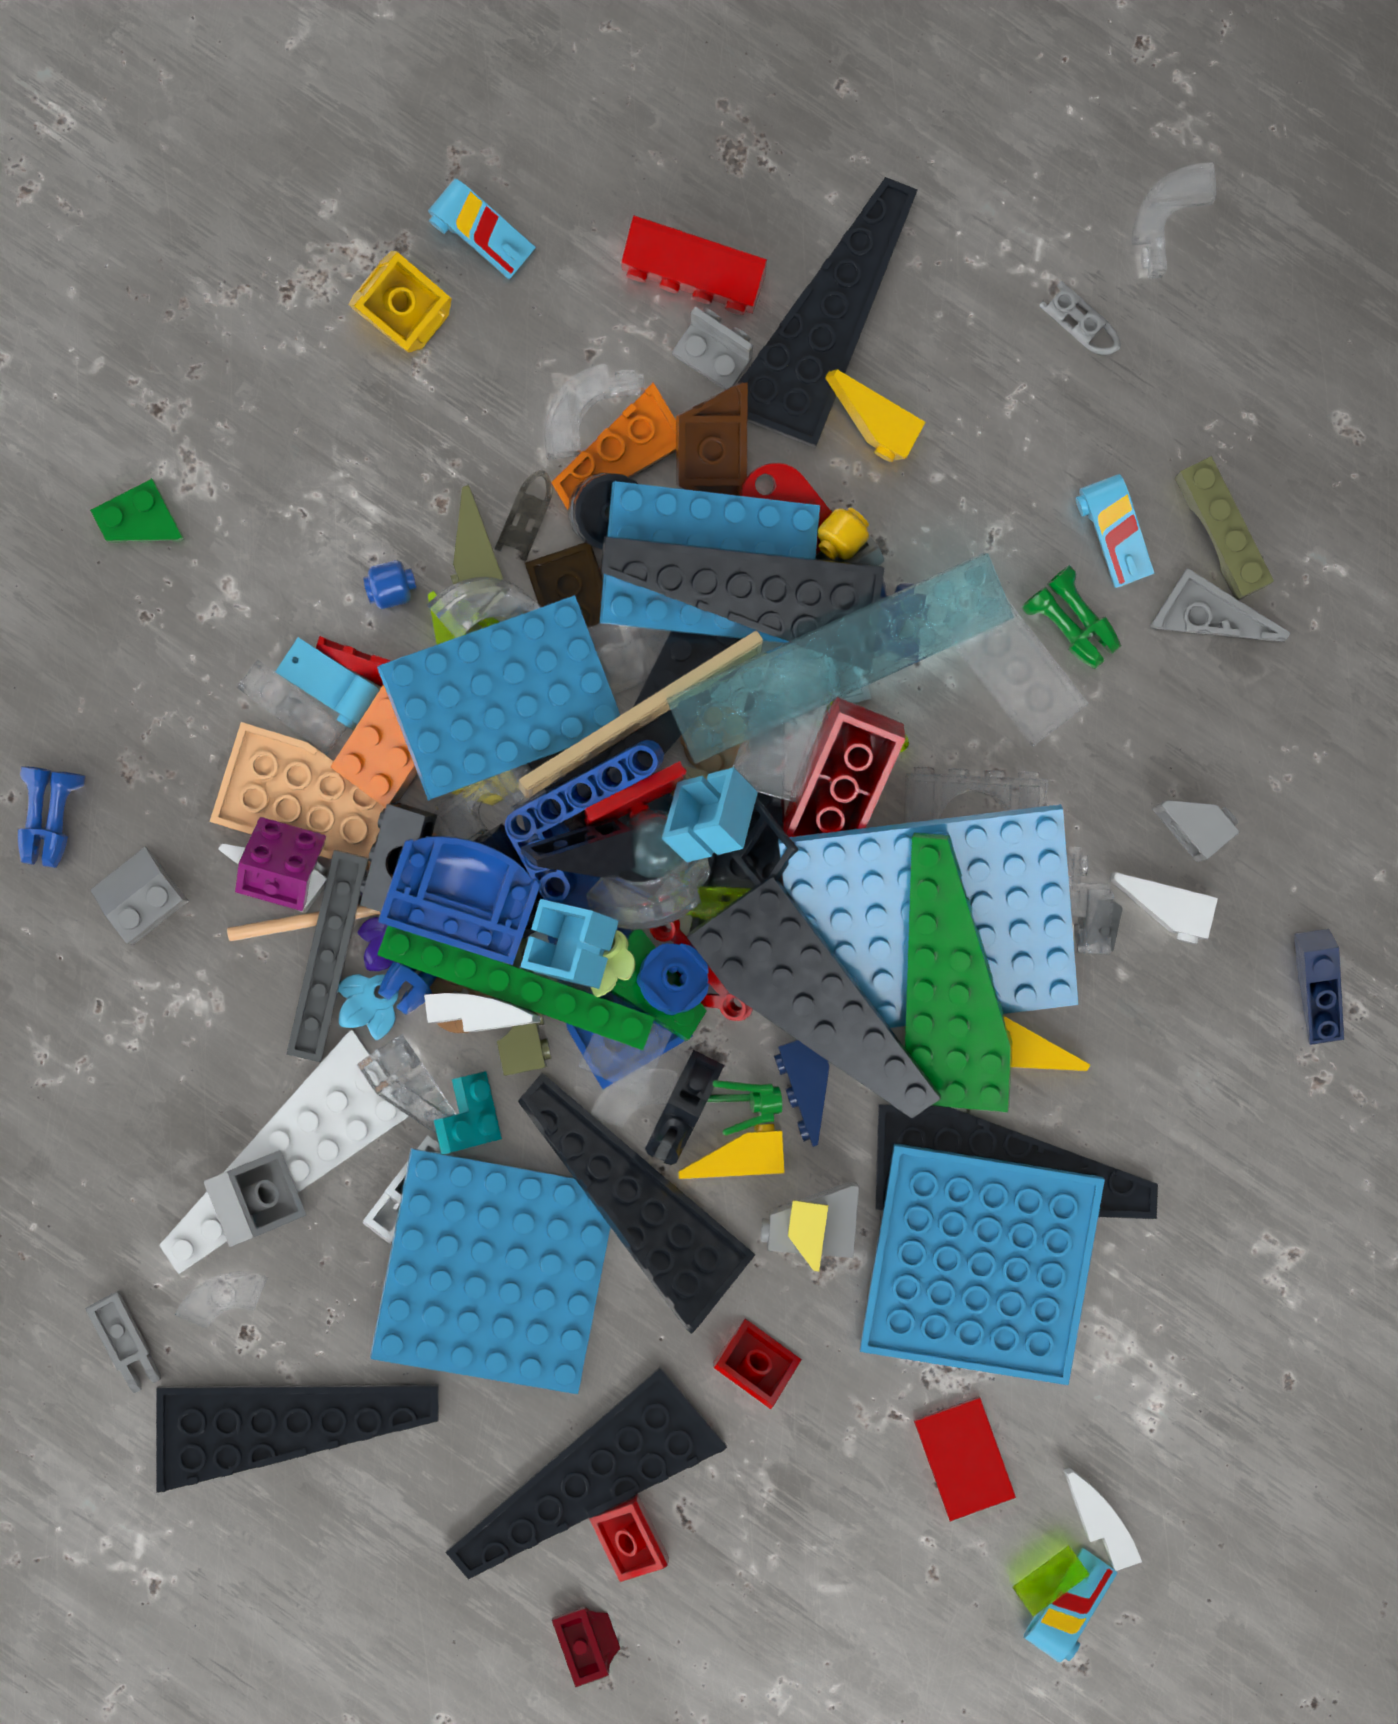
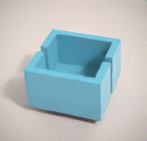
[662,767,758,862]
[520,899,619,989]

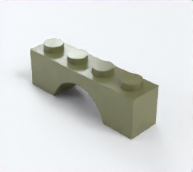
[1175,456,1274,600]
[497,936,552,1076]

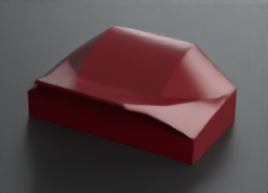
[551,1607,621,1688]

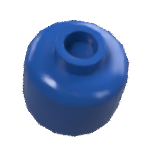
[363,560,417,609]

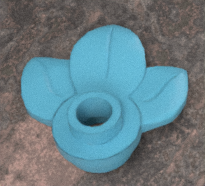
[338,974,399,1040]

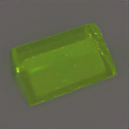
[1012,1545,1090,1617]

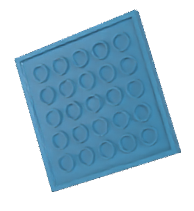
[859,1143,1105,1385]
[370,1148,610,1394]

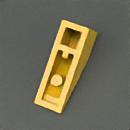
[825,369,926,462]
[1003,1016,1091,1071]
[678,1123,784,1179]

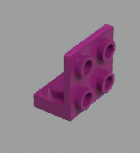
[235,817,326,911]

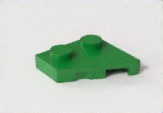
[90,478,184,543]

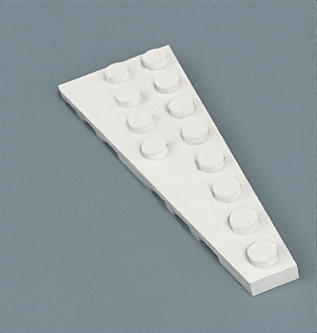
[159,1030,412,1274]

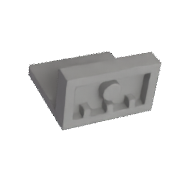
[672,307,753,390]

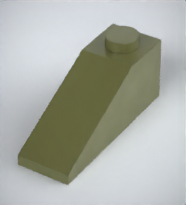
[450,485,506,601]

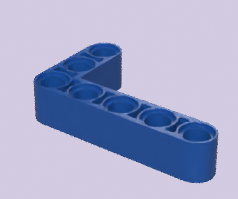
[505,740,664,903]

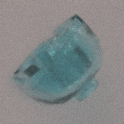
[626,809,686,879]

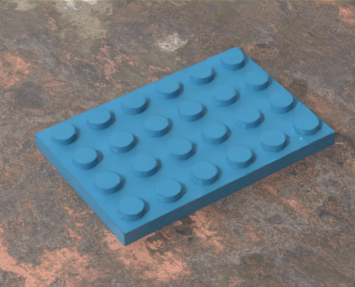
[600,481,820,645]
[377,595,620,801]

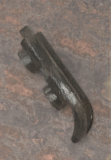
[495,469,552,562]

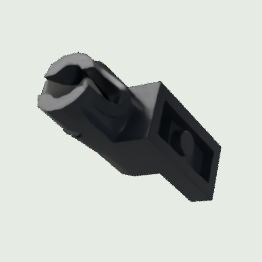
[645,1050,725,1165]

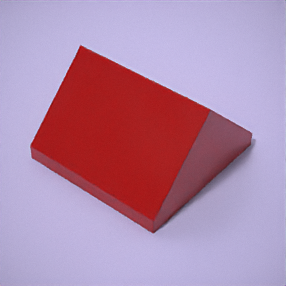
[713,1319,802,1409]
[589,1494,669,1582]

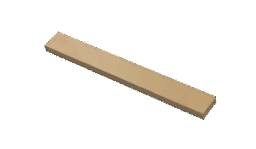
[519,630,763,799]

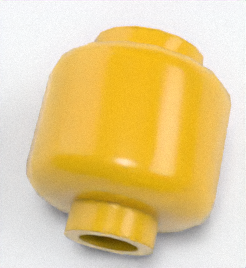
[818,507,869,560]

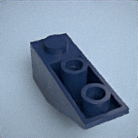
[1295,929,1344,1045]
[774,1040,830,1147]

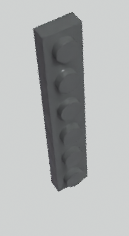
[286,849,369,1062]

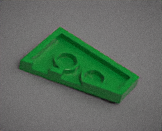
[610,924,707,1041]

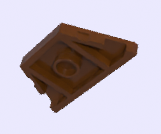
[676,382,748,496]

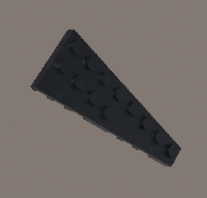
[738,177,918,448]
[600,536,885,670]
[518,1073,756,1334]
[445,1367,727,1580]

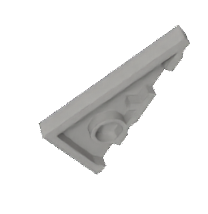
[1150,568,1291,642]

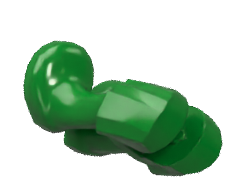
[1021,565,1122,669]

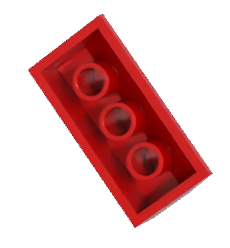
[621,215,767,315]

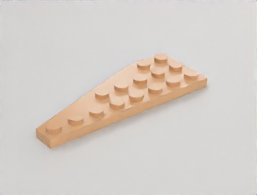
[209,722,438,871]

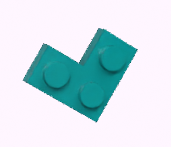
[434,1071,502,1155]

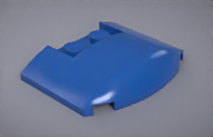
[378,836,540,965]

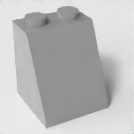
[761,1182,859,1258]

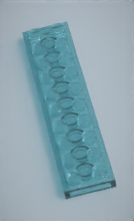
[666,552,1014,764]

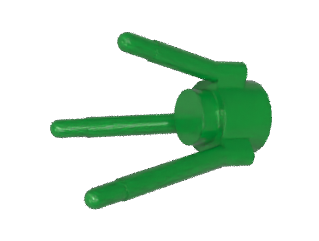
[707,1080,783,1136]

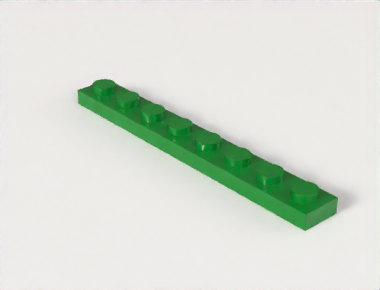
[377,926,655,1051]

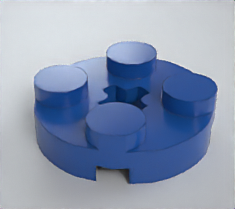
[637,943,709,1016]

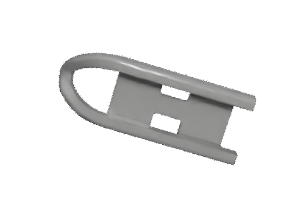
[1039,281,1121,355]

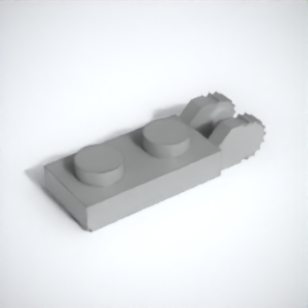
[85,1291,161,1393]

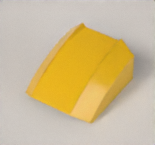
[348,251,452,353]

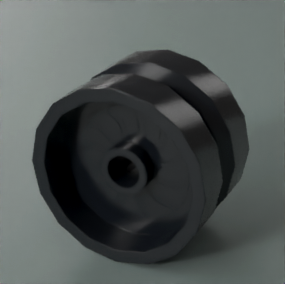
[568,472,638,550]

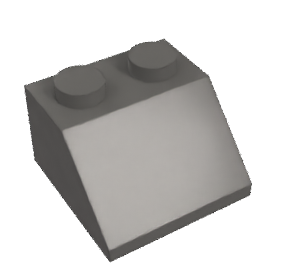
[1152,800,1240,862]
[91,847,189,944]
[203,1150,306,1247]

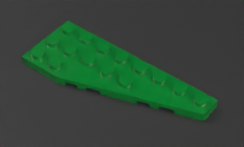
[905,832,1012,1112]

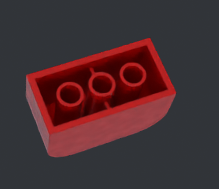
[784,697,906,837]

